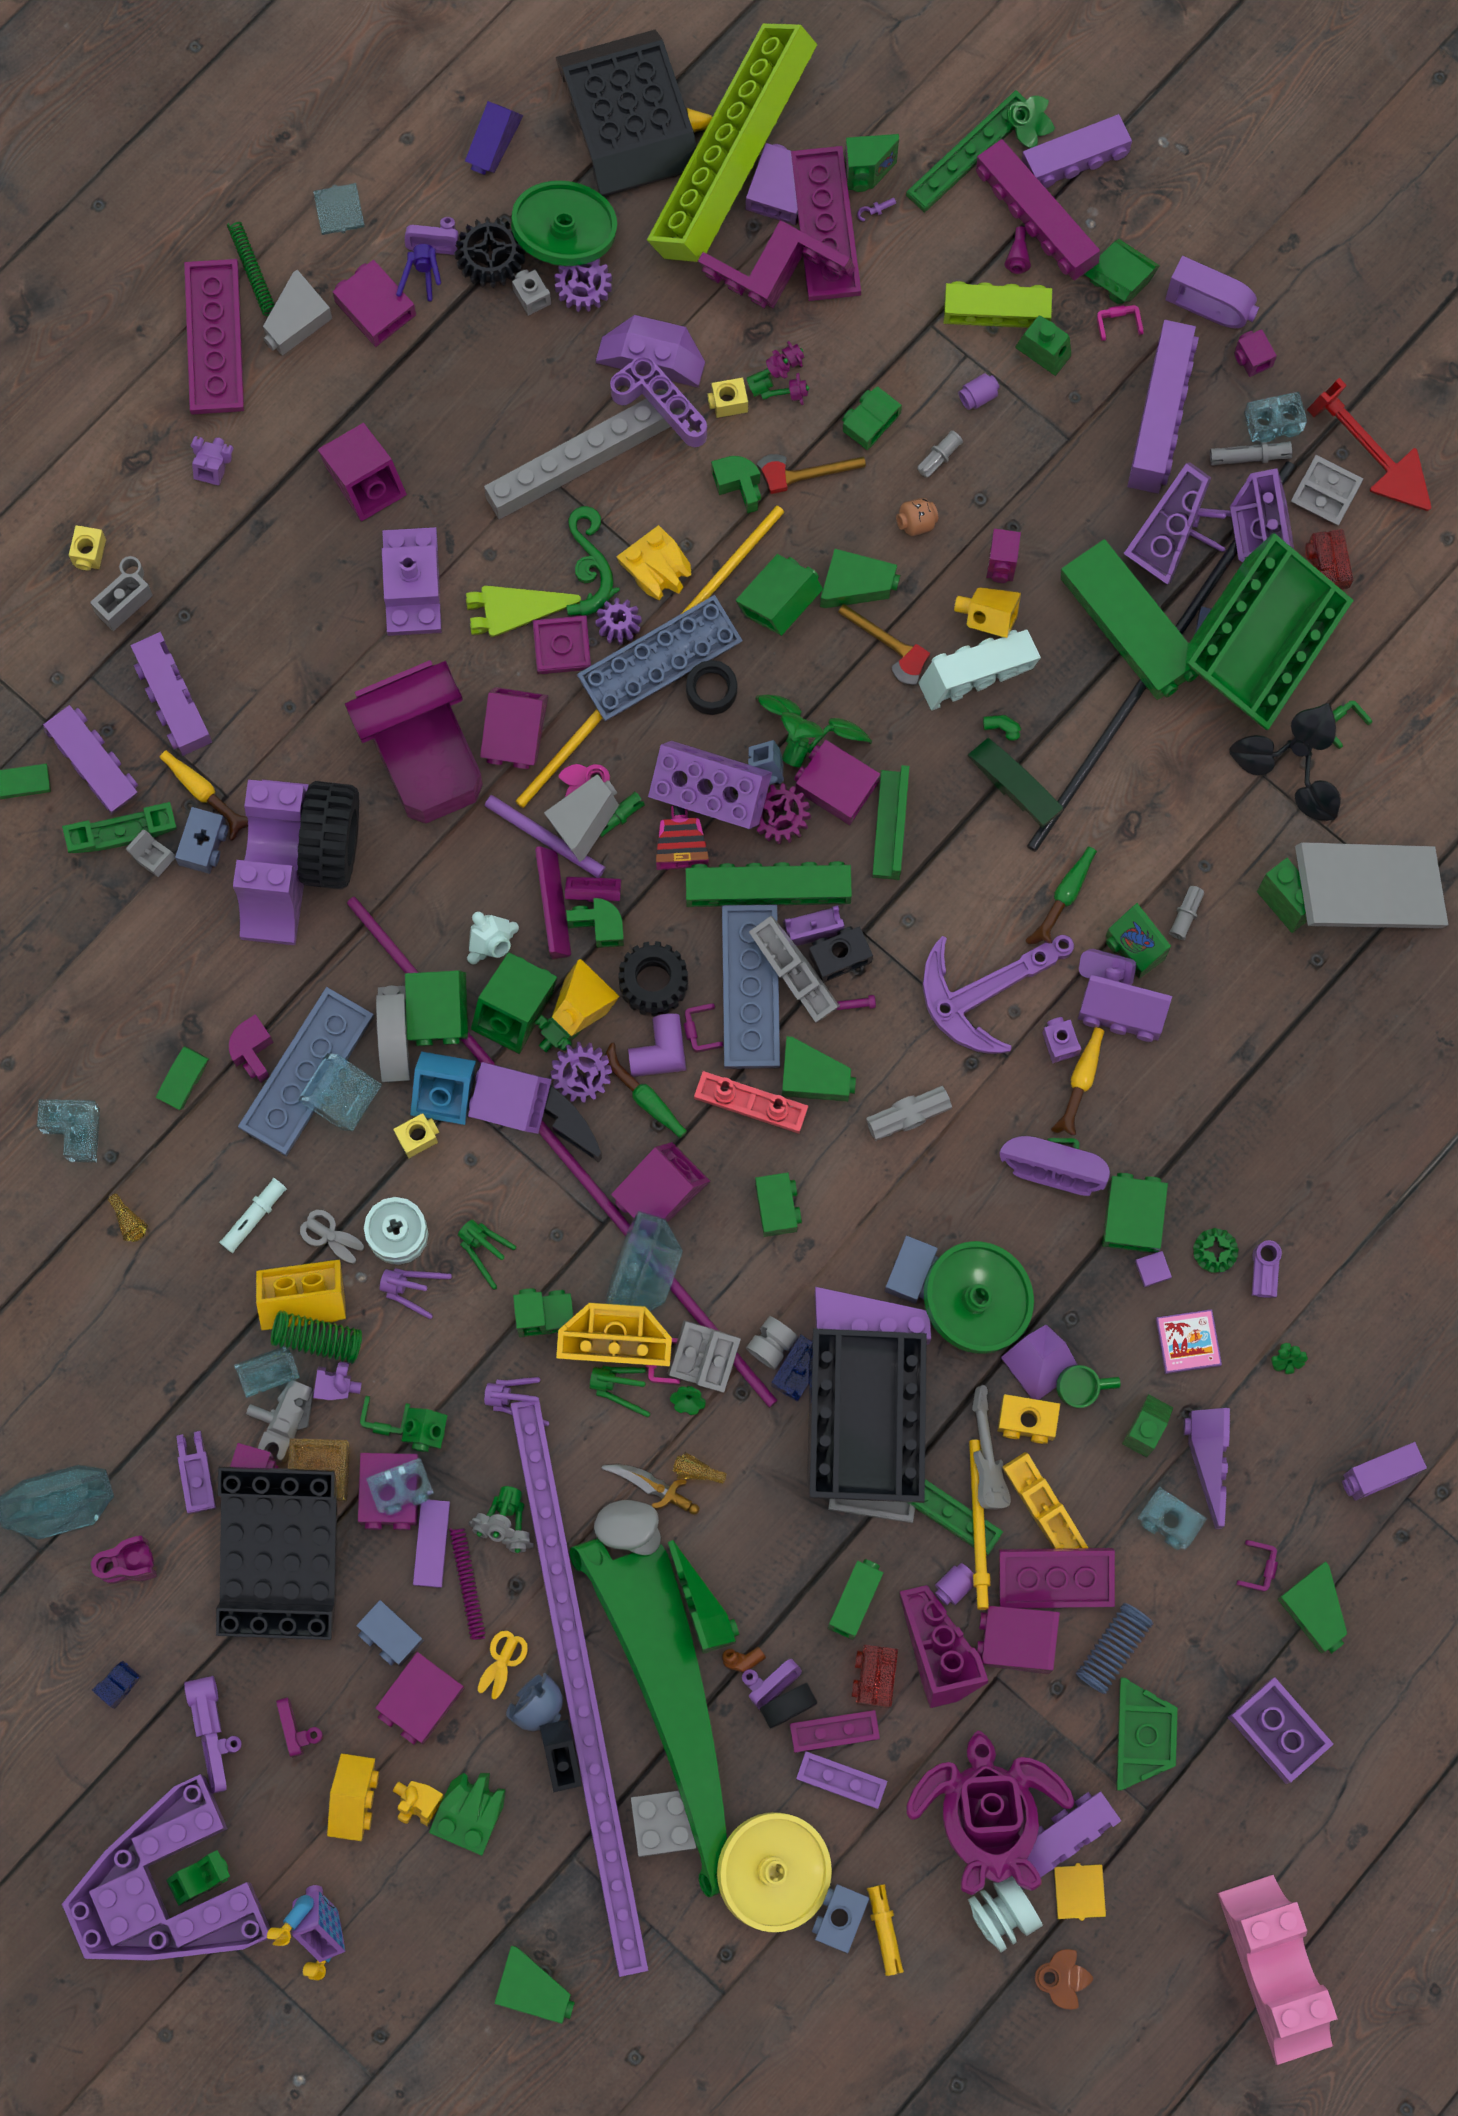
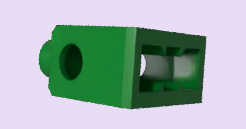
[1015,315,1071,376]

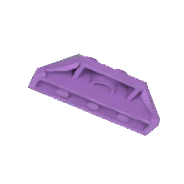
[596,315,705,388]
[1230,468,1294,562]

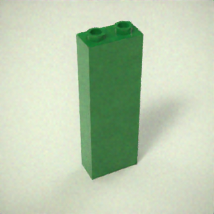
[1061,539,1199,700]

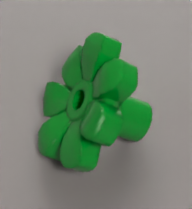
[1271,1343,1308,1374]

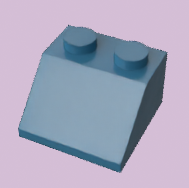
[410,1051,476,1125]

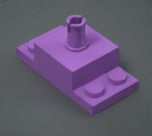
[382,527,442,636]

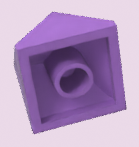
[1001,1325,1077,1400]

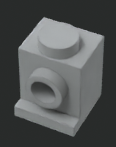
[512,269,551,316]

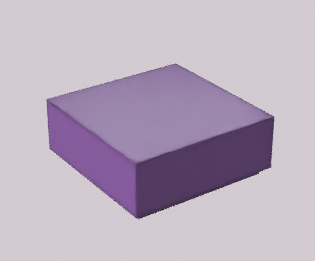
[1135,1251,1172,1288]

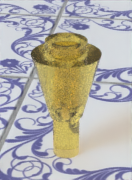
[108,1194,148,1242]
[673,1451,727,1484]

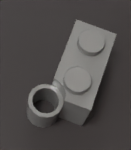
[90,556,153,631]

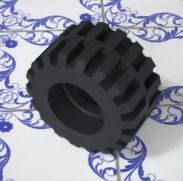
[618,941,688,1016]

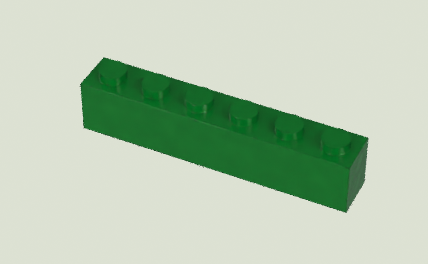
[686,861,852,907]

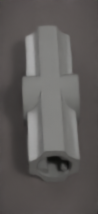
[866,1086,952,1141]

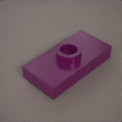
[565,877,621,902]

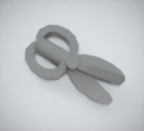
[300,1210,364,1264]

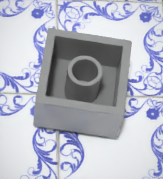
[631,1791,697,1857]

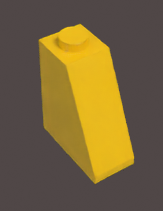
[552,959,620,1036]

